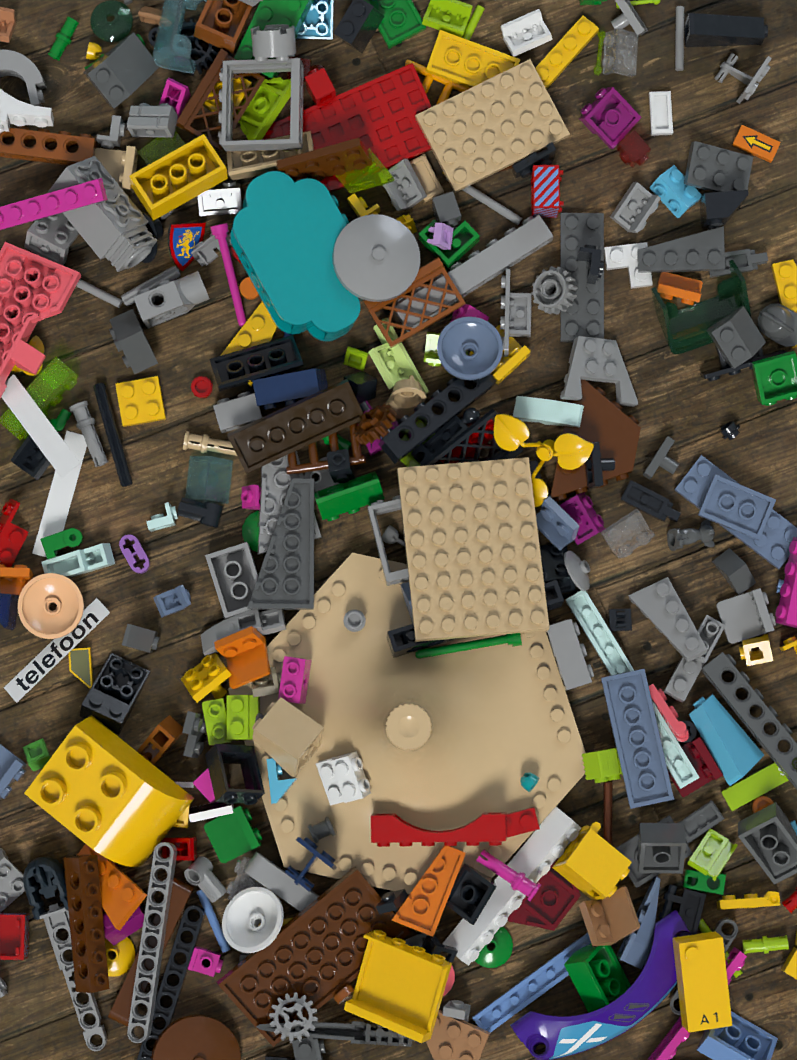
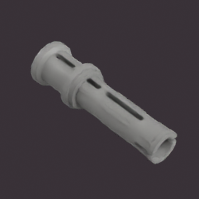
[69,401,108,467]

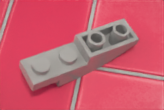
[201,609,286,655]
[663,615,726,703]

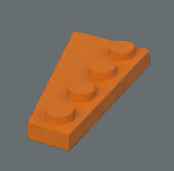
[392,846,466,937]

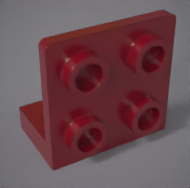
[667,737,723,797]

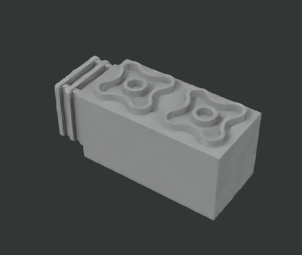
[48,156,158,272]

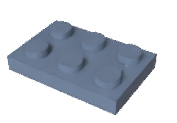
[698,474,776,541]

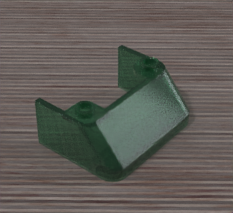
[651,260,751,354]

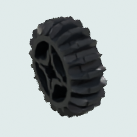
[163,17,221,76]

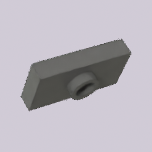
[678,800,724,843]

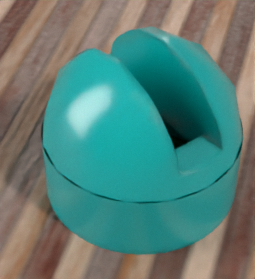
[520,772,540,792]

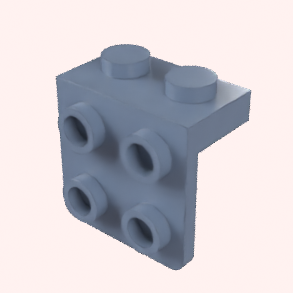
[0,744,27,800]

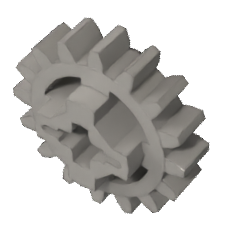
[269,993,318,1043]

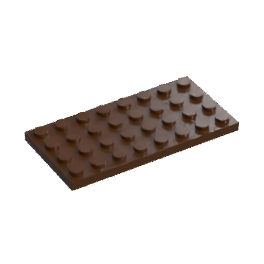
[217,867,411,1047]

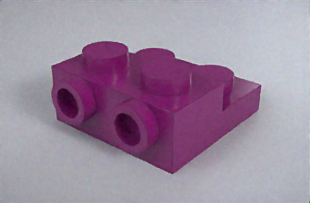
[579,87,642,149]

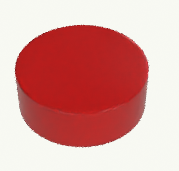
[191,376,213,398]

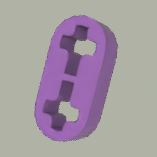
[119,535,150,574]

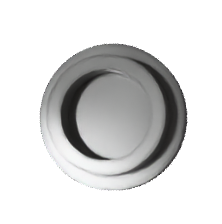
[343,610,366,632]

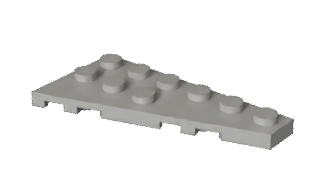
[258,451,321,554]

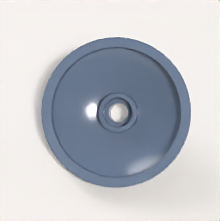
[437,317,503,380]

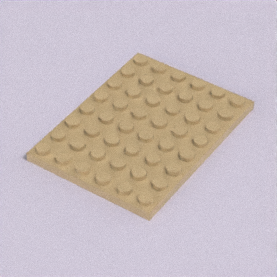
[397,457,550,642]

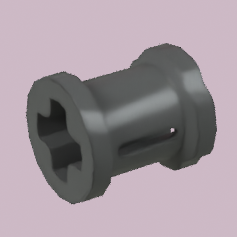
[308,817,336,844]

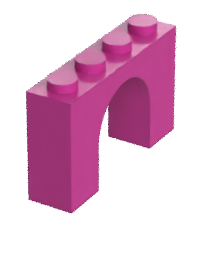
[776,537,797,628]

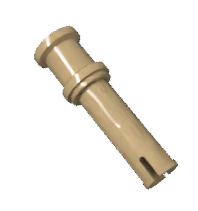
[183,431,237,456]

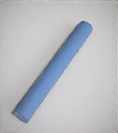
[196,890,231,953]

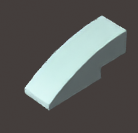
[513,396,584,427]
[42,543,115,578]

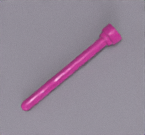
[210,223,246,327]

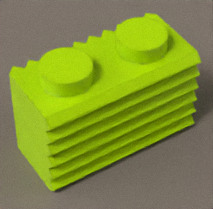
[582,748,622,783]

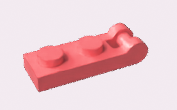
[649,684,689,742]

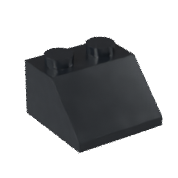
[699,190,749,230]

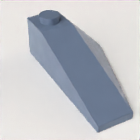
[616,876,661,969]

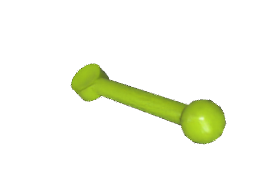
[616,0,661,9]

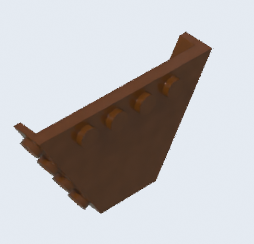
[550,380,641,502]

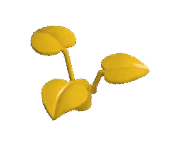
[494,414,594,508]

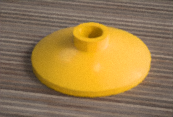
[105,937,136,977]

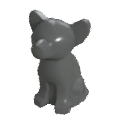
[667,519,715,551]

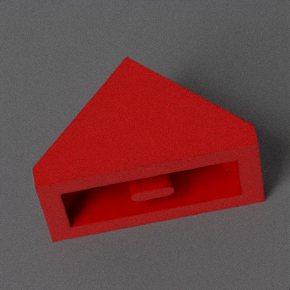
[162,837,197,861]

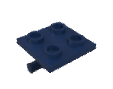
[285,837,337,892]

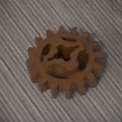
[353,403,397,445]

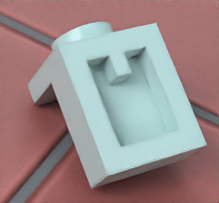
[146,502,178,532]

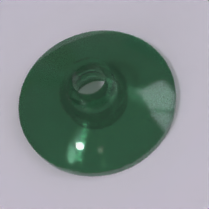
[90,0,133,42]

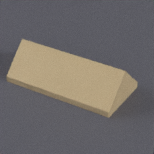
[227,131,314,181]

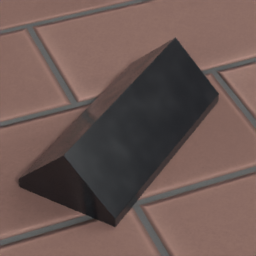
[209,335,303,392]

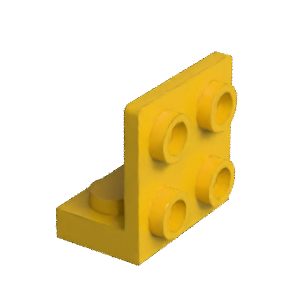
[469,325,531,385]

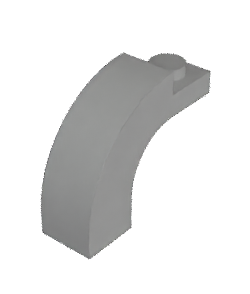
[0,50,47,107]

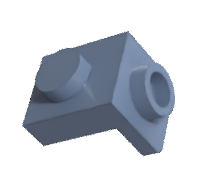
[153,584,191,618]

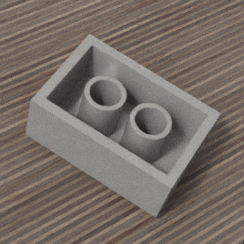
[205,542,259,619]
[546,619,594,691]

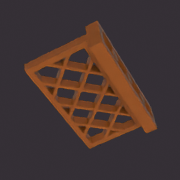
[364,258,466,348]

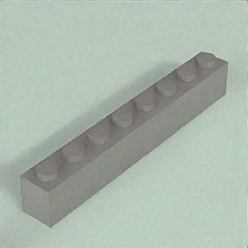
[394,215,553,332]

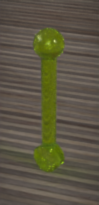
[593,31,606,75]

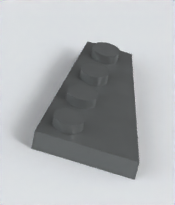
[637,226,725,273]

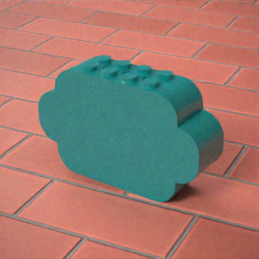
[230,171,363,341]

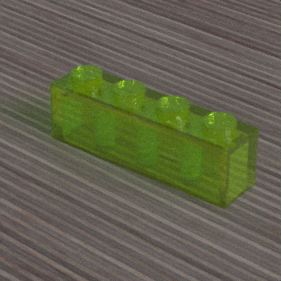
[0,357,78,441]

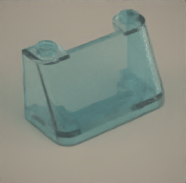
[153,0,207,74]

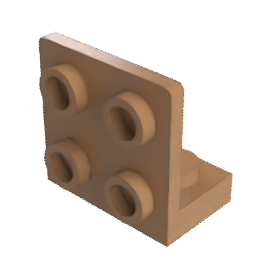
[579,887,640,946]

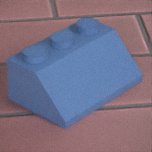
[697,1011,778,1060]

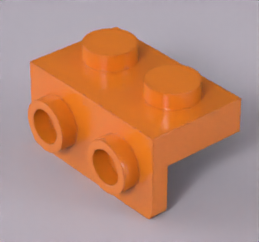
[656,272,703,306]
[0,564,34,595]

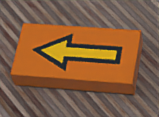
[732,125,781,163]

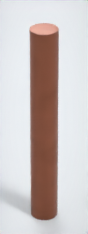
[603,783,613,845]

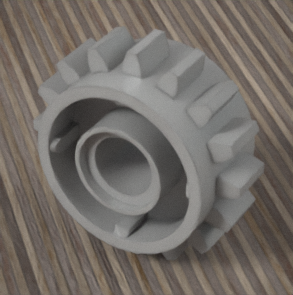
[531,266,578,315]

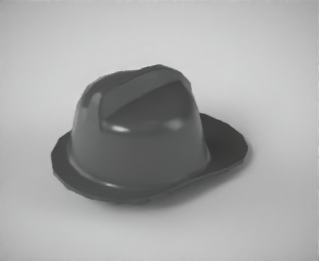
[758,303,797,347]

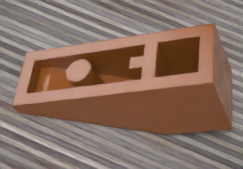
[137,715,183,766]

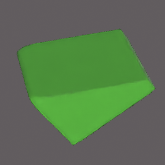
[23,738,51,771]

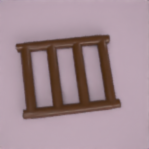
[286,423,366,474]

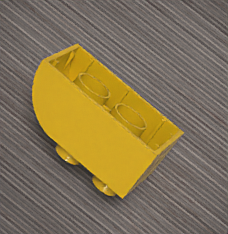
[24,715,194,867]

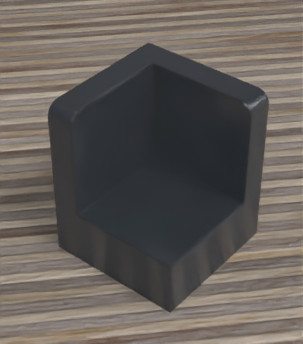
[343,371,377,403]

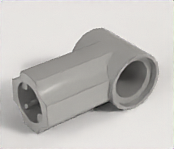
[184,856,226,903]

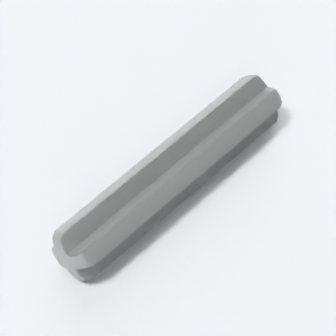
[121,266,181,306]

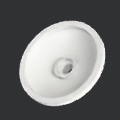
[222,887,284,953]

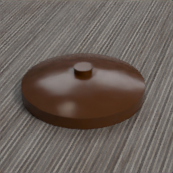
[151,1015,241,1060]

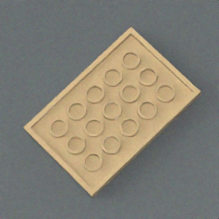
[415,59,570,193]

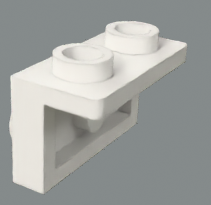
[501,9,552,57]

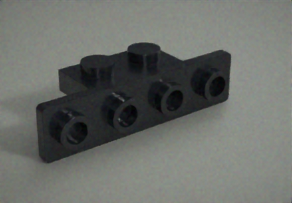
[700,346,787,381]

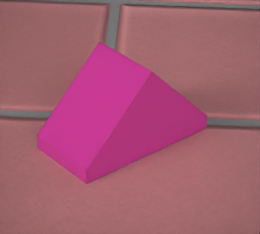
[159,78,191,120]

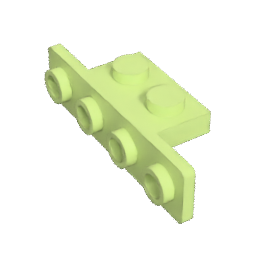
[368,318,429,394]

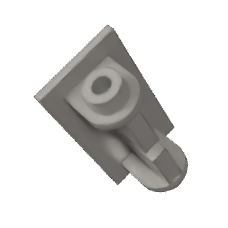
[191,232,232,267]

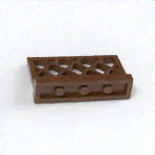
[176,49,265,151]

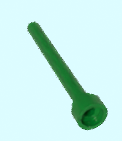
[415,633,522,659]

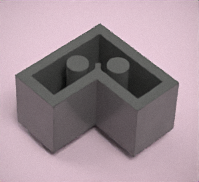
[109,309,158,374]

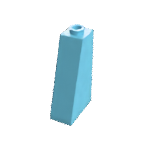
[689,694,764,786]

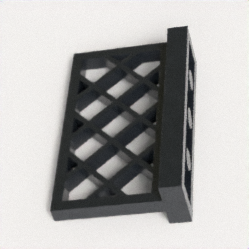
[424,409,524,466]

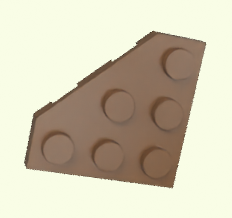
[426,1010,491,1060]

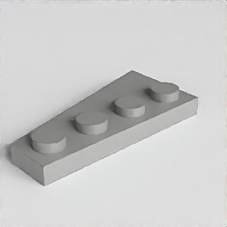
[629,577,708,662]

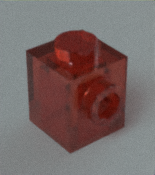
[616,130,651,168]

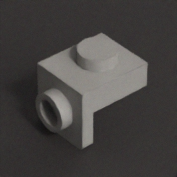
[96,115,126,149]
[442,1000,471,1022]

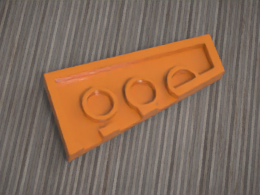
[76,844,147,930]

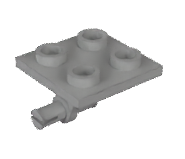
[714,53,772,104]

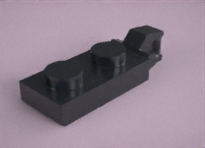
[620,480,681,522]

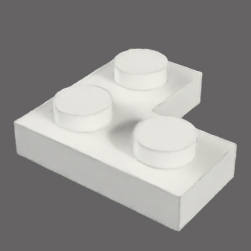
[604,242,653,289]

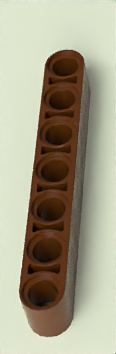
[108,878,194,1027]

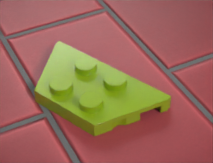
[236,77,291,140]

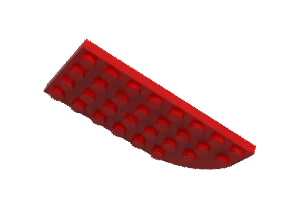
[262,63,432,192]

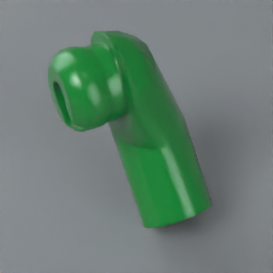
[49,408,72,432]

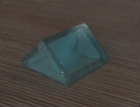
[185,456,233,504]

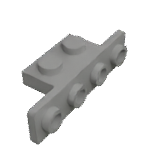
[500,269,532,357]

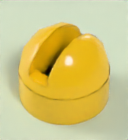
[86,42,102,60]

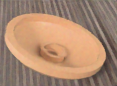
[18,573,84,639]

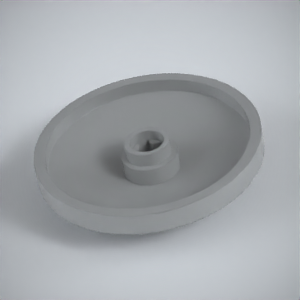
[332,214,420,302]

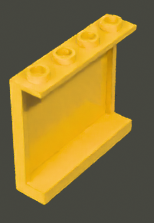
[344,930,452,1043]

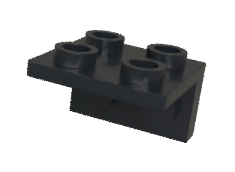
[540,544,576,593]

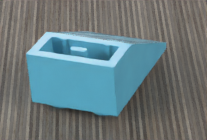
[296,0,334,39]

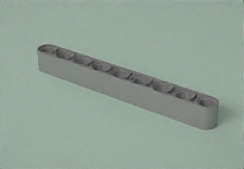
[127,842,177,1043]

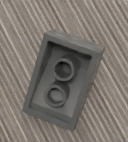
[83,32,160,108]
[738,802,797,885]

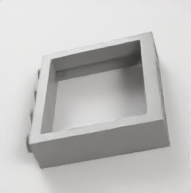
[218,58,304,151]
[368,495,409,586]

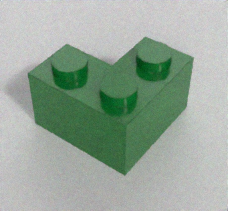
[418,219,480,270]

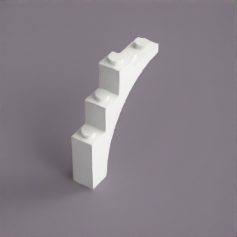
[0,89,54,133]

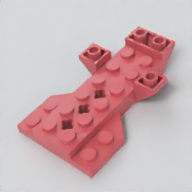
[0,242,81,398]

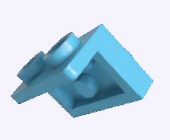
[650,165,703,218]

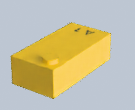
[129,134,228,221]
[672,931,732,1032]

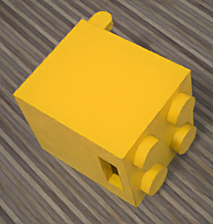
[552,822,632,901]

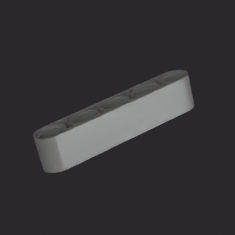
[244,852,319,912]

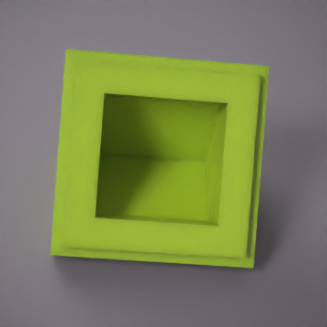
[343,346,369,371]

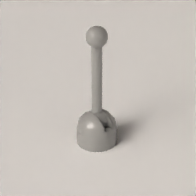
[382,525,405,547]

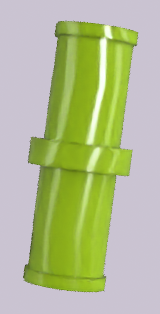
[742,935,789,954]

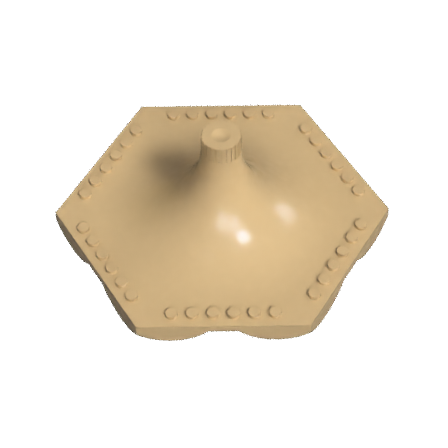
[228,553,586,894]

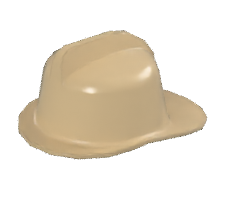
[386,375,426,419]

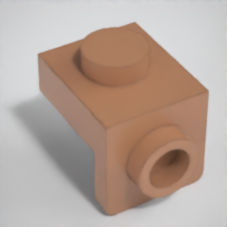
[0,7,16,43]

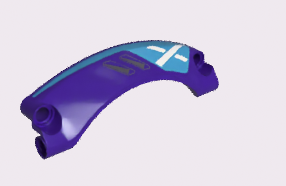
[510,910,691,1060]

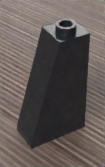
[684,13,768,47]

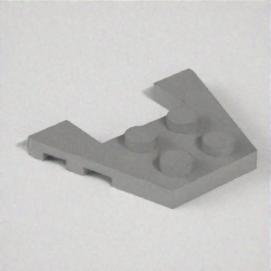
[560,336,638,407]

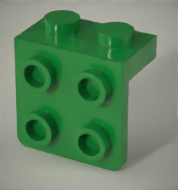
[204,805,262,863]

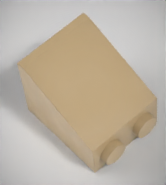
[252,697,324,778]

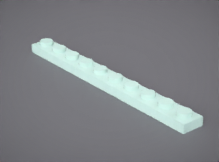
[565,590,700,789]

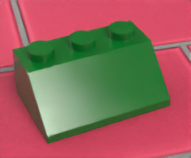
[314,471,385,521]
[564,943,631,1013]

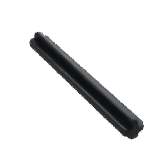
[93,383,133,487]

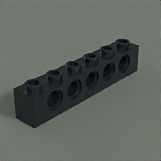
[378,374,497,464]

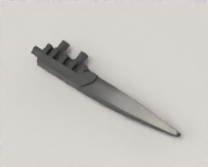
[256,1021,415,1047]

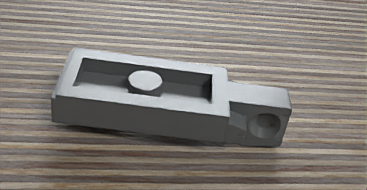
[709,249,768,278]

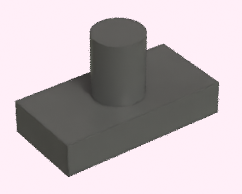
[643,436,680,480]

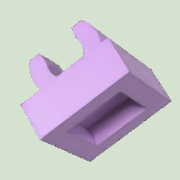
[427,223,454,250]

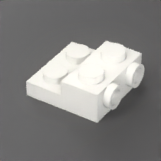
[316,751,371,805]

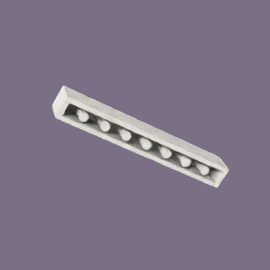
[442,807,581,966]

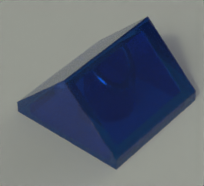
[0,593,18,630]

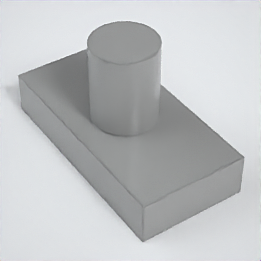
[611,0,648,36]

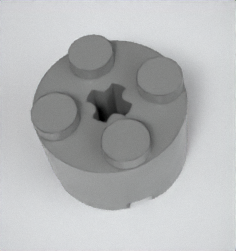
[251,24,296,61]

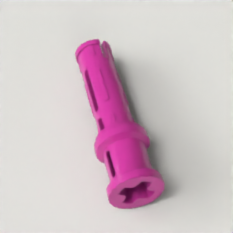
[476,849,541,901]

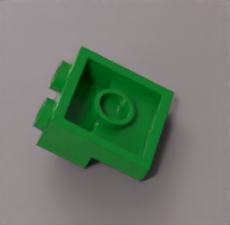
[752,351,797,406]

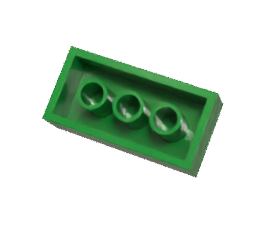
[234,0,314,78]

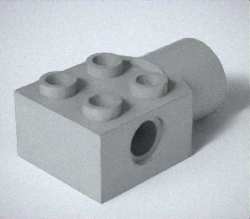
[133,271,210,329]

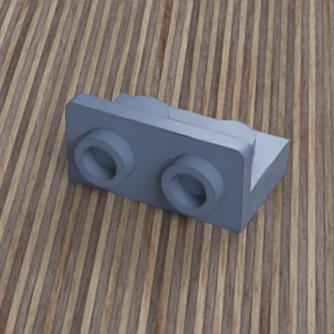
[536,496,579,550]

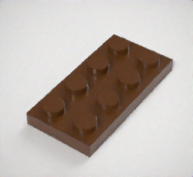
[276,138,373,183]

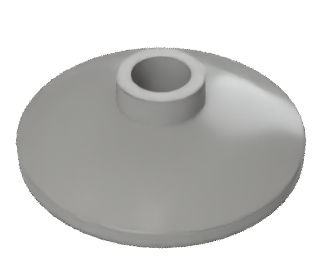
[564,551,590,591]

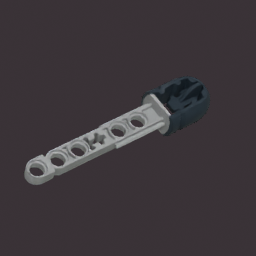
[23,856,108,1051]

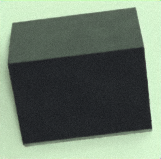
[446,863,497,925]

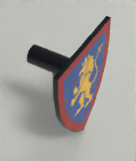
[168,222,206,272]

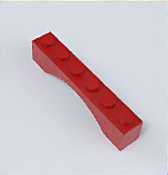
[371,812,507,847]

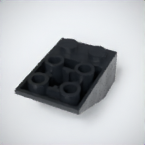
[80,653,150,735]

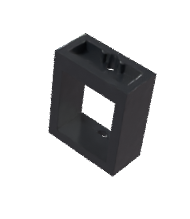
[205,744,265,805]

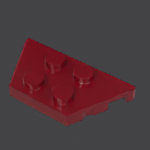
[507,858,581,931]

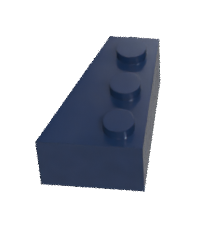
[252,368,328,410]

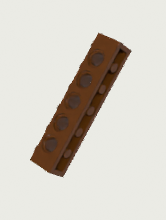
[64,855,110,993]

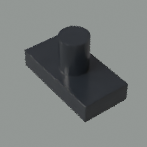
[585,442,615,489]

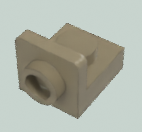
[251,667,281,698]

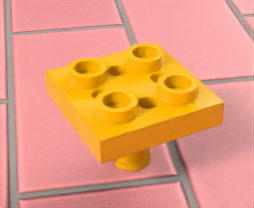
[181,653,231,703]

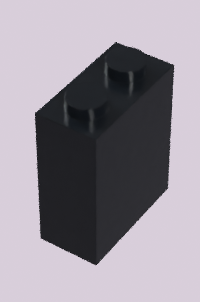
[333,0,385,53]

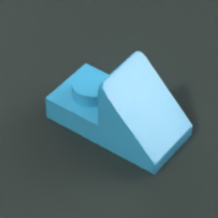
[266,758,297,804]

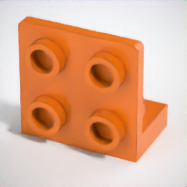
[214,626,270,689]

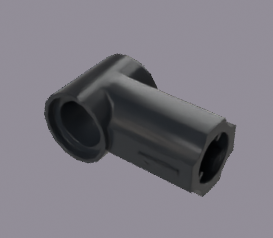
[177,497,223,528]

